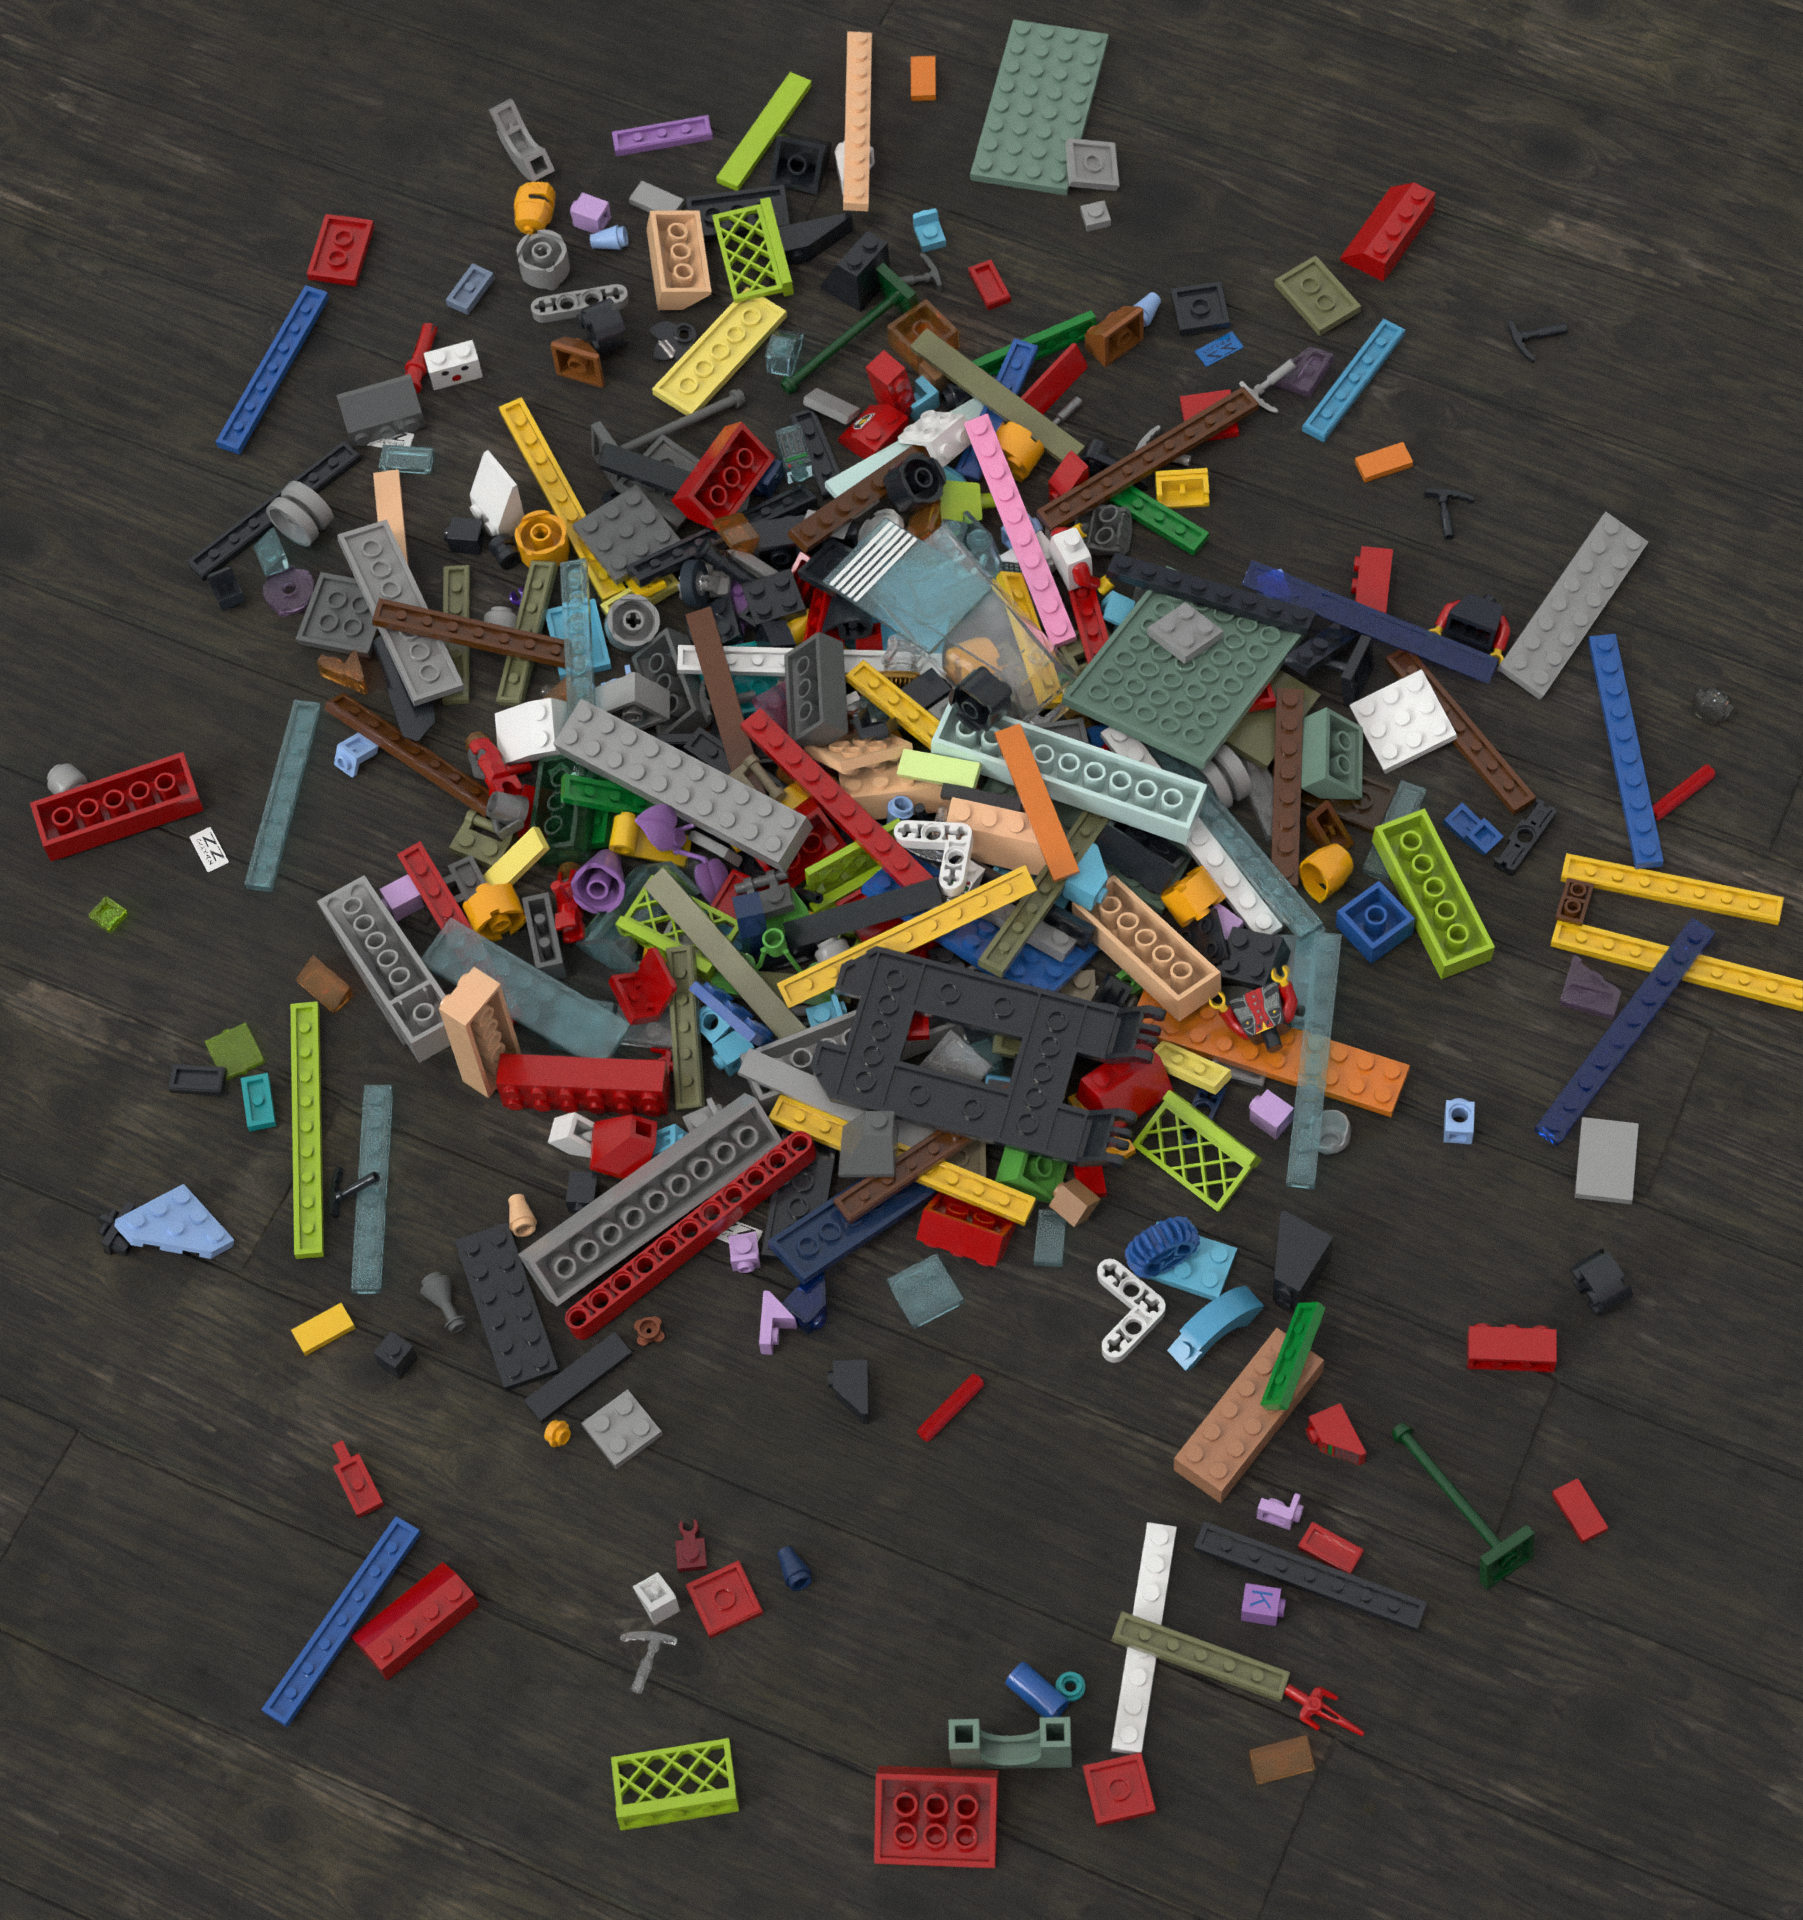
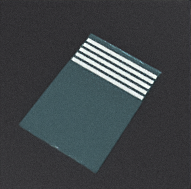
[823,517,993,655]

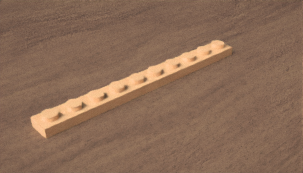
[843,32,872,211]

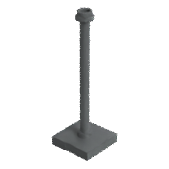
[591,389,746,488]

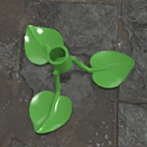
[711,888,840,1006]

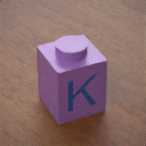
[1241,1583,1286,1626]

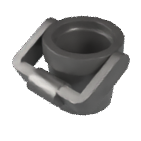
[486,791,529,839]

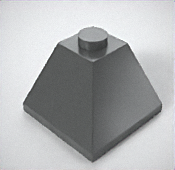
[838,1111,899,1177]

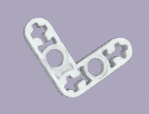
[894,820,974,897]
[1097,1259,1166,1363]

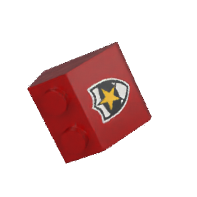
[837,404,909,460]

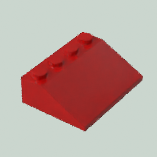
[874,1766,999,1868]

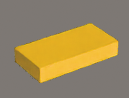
[291,1303,356,1356]

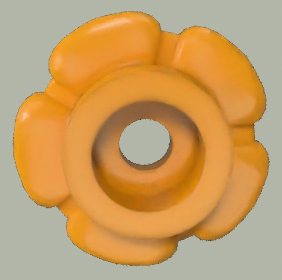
[544,1420,571,1448]

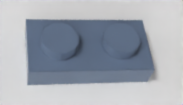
[446,263,495,315]

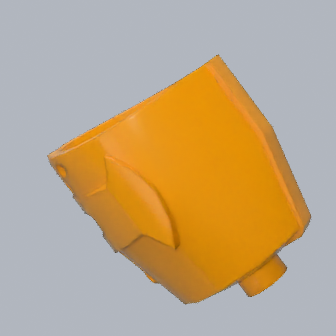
[514,182,556,235]
[1299,843,1354,903]

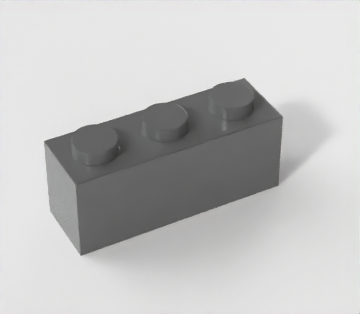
[522,892,567,983]

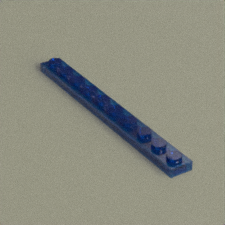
[1242,560,1499,685]
[1534,917,1715,1147]

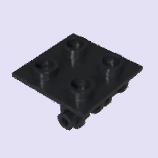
[1177,908,1229,966]

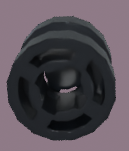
[488,534,521,570]

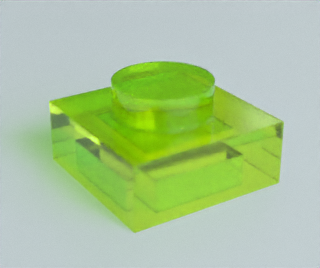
[88,896,128,933]

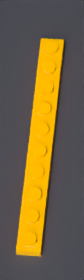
[499,397,626,603]
[777,865,1038,1009]
[1551,920,1803,1012]
[768,1094,1036,1226]

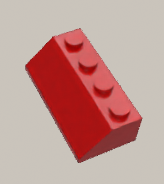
[1340,182,1436,282]
[671,422,776,533]
[351,1562,479,1681]

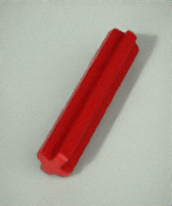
[1652,764,1716,820]
[917,1373,984,1442]

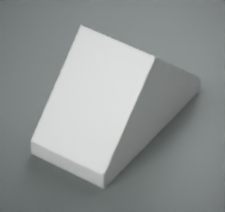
[632,1573,680,1625]

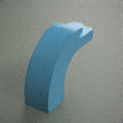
[1168,1286,1264,1371]

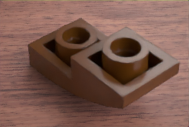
[1555,877,1594,926]

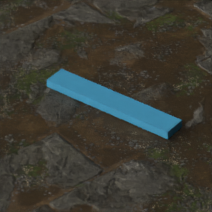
[1302,318,1405,442]

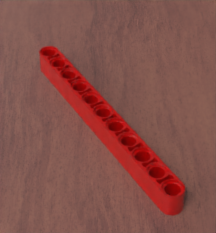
[565,1131,816,1340]

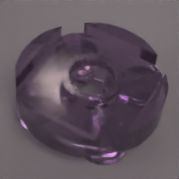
[262,565,315,617]

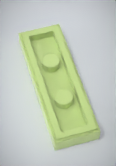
[896,749,982,789]

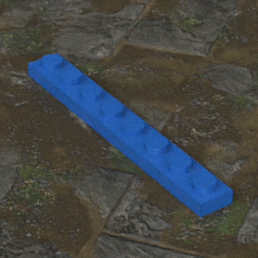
[216,285,329,455]
[261,1516,421,1728]

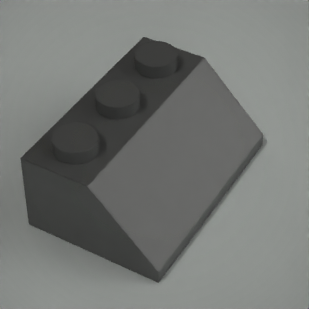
[336,374,426,447]

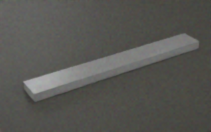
[738,1048,937,1147]

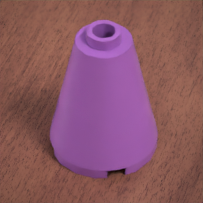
[571,849,625,913]

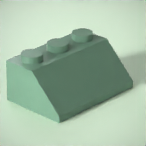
[1301,707,1363,799]

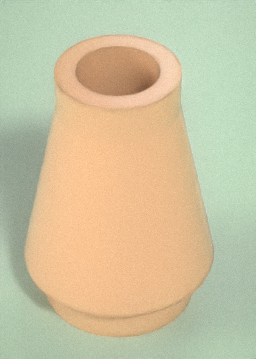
[508,1194,537,1237]

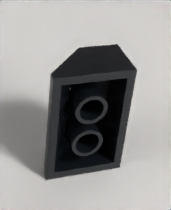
[1095,820,1190,895]

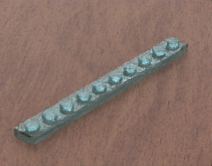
[1141,741,1323,942]
[1286,932,1342,1189]

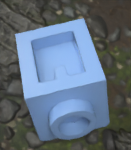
[334,733,378,777]

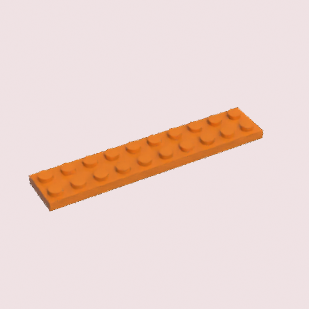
[1137,990,1410,1117]

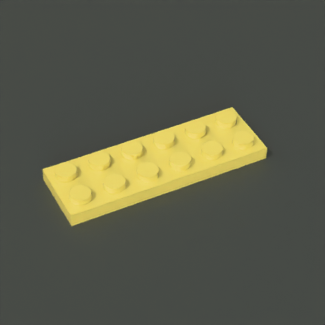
[652,287,787,416]

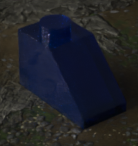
[781,1271,828,1335]

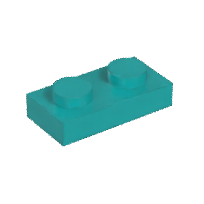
[241,1073,277,1132]

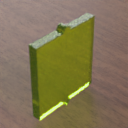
[204,1022,265,1080]

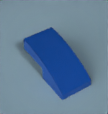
[1442,803,1504,856]

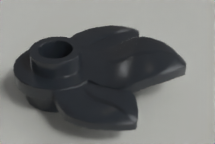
[649,321,697,362]

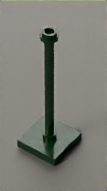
[780,263,923,394]
[1391,1423,1535,1590]

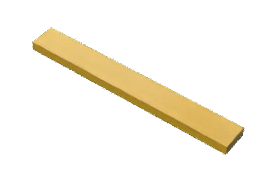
[1560,853,1784,925]

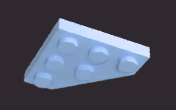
[114,1184,234,1259]

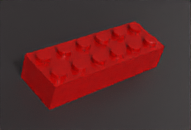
[30,752,204,862]
[496,1053,671,1117]

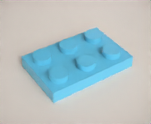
[546,598,612,681]
[1147,1222,1237,1300]

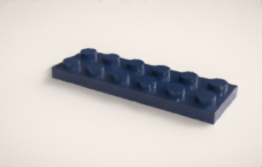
[768,1177,935,1285]

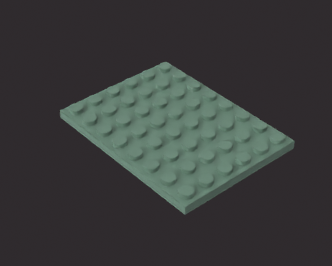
[1062,566,1305,770]

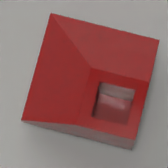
[589,1114,657,1179]

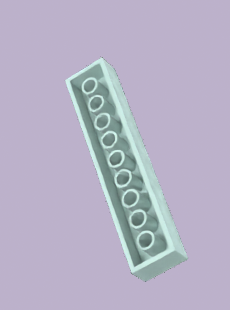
[931,703,1207,845]

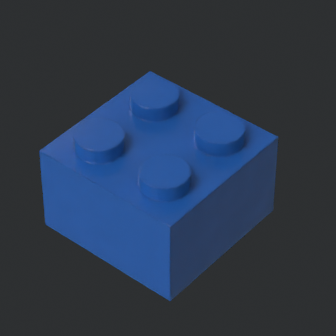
[1336,881,1415,964]

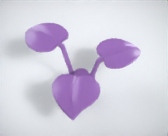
[635,804,729,905]

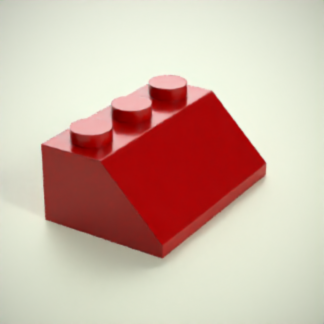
[754,797,847,888]
[1075,1044,1174,1128]
[916,1192,1017,1267]

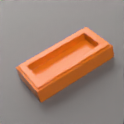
[911,56,936,101]
[1355,442,1413,483]

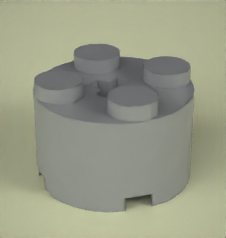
[517,230,570,290]
[604,594,660,652]

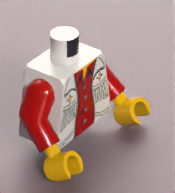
[1048,523,1115,595]

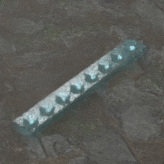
[560,558,596,718]
[244,700,321,892]
[351,1085,393,1294]

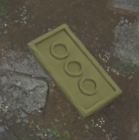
[1224,670,1321,771]

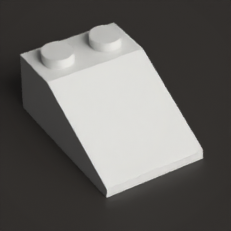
[470,450,524,537]
[495,698,568,765]

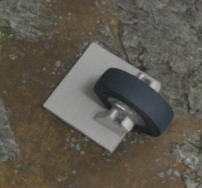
[677,549,735,607]

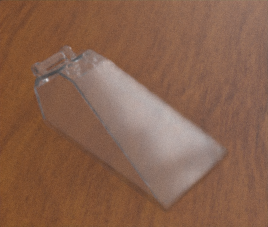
[867,524,1078,724]

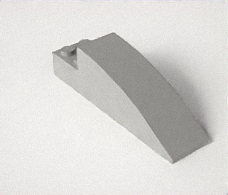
[317,875,451,1063]

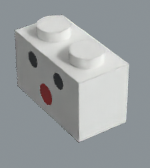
[424,340,482,390]

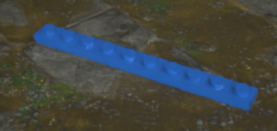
[1588,634,1664,869]

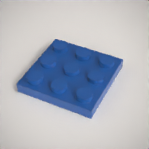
[689,981,775,1047]

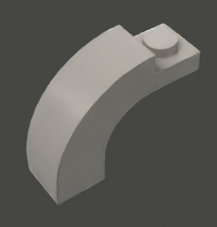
[489,99,555,182]

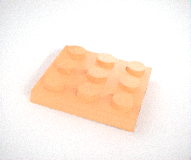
[804,733,913,774]

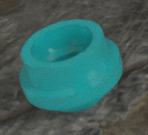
[1056,1672,1085,1702]

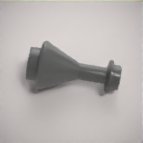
[420,1271,466,1334]

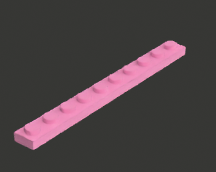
[964,413,1077,649]

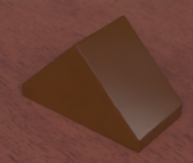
[1305,800,1354,850]

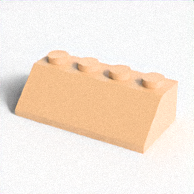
[647,211,711,310]
[946,797,1046,876]

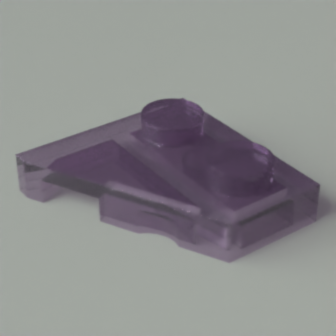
[1266,346,1334,398]
[1559,955,1621,1020]

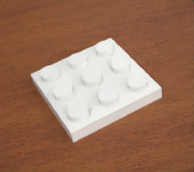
[1350,669,1457,774]

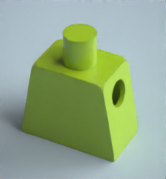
[936,480,996,530]

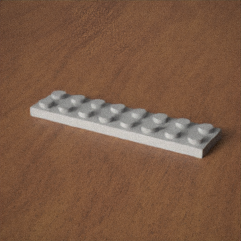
[1497,512,1648,700]
[338,519,464,706]

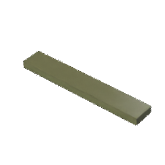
[496,560,558,706]
[442,565,471,705]
[666,944,705,1111]
[1111,1611,1290,1702]

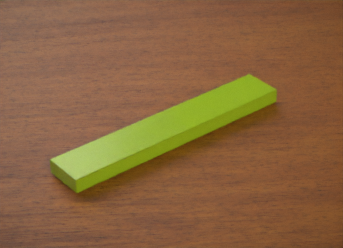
[716,72,812,191]

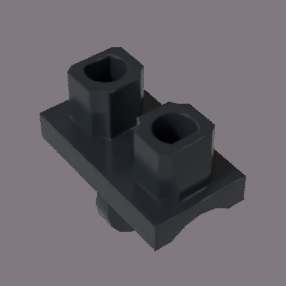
[96,1201,136,1256]

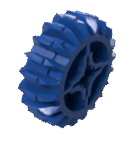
[1124,1216,1200,1278]

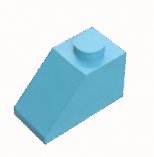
[1063,843,1109,911]

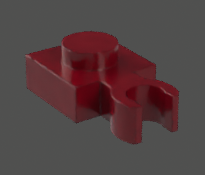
[675,1519,708,1572]

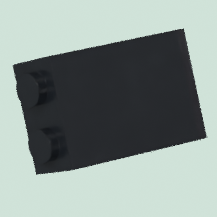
[820,231,890,312]
[1273,1210,1333,1312]

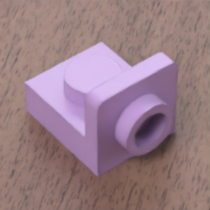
[728,1232,761,1273]
[1257,1493,1304,1530]

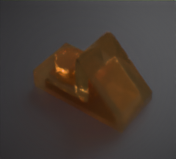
[316,649,368,695]

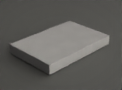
[1575,1117,1639,1204]

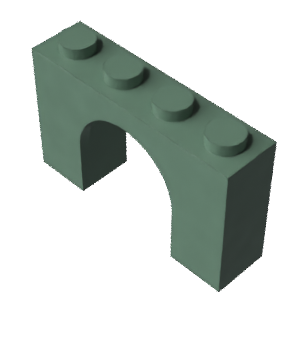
[949,1717,1072,1769]

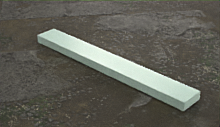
[825,398,984,498]

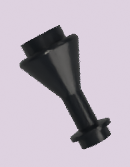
[940,373,996,410]

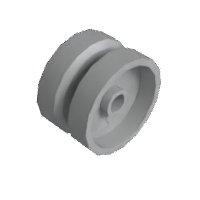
[266,481,334,547]
[1187,744,1252,814]

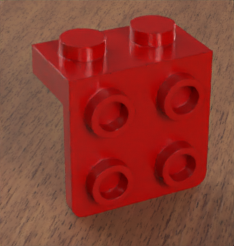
[608,947,677,1026]

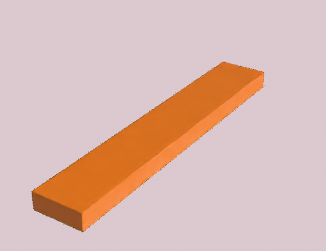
[994,723,1080,883]

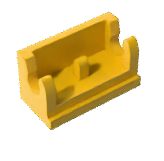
[1155,468,1209,509]

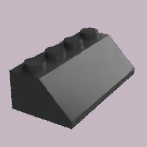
[631,627,716,734]
[784,631,848,747]

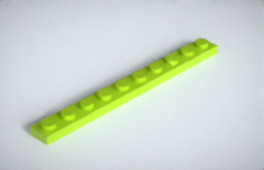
[290,1001,324,1259]

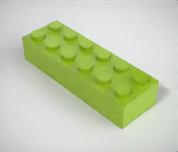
[1372,808,1495,980]

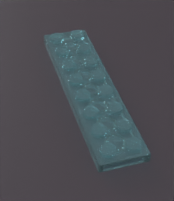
[421,917,632,1058]

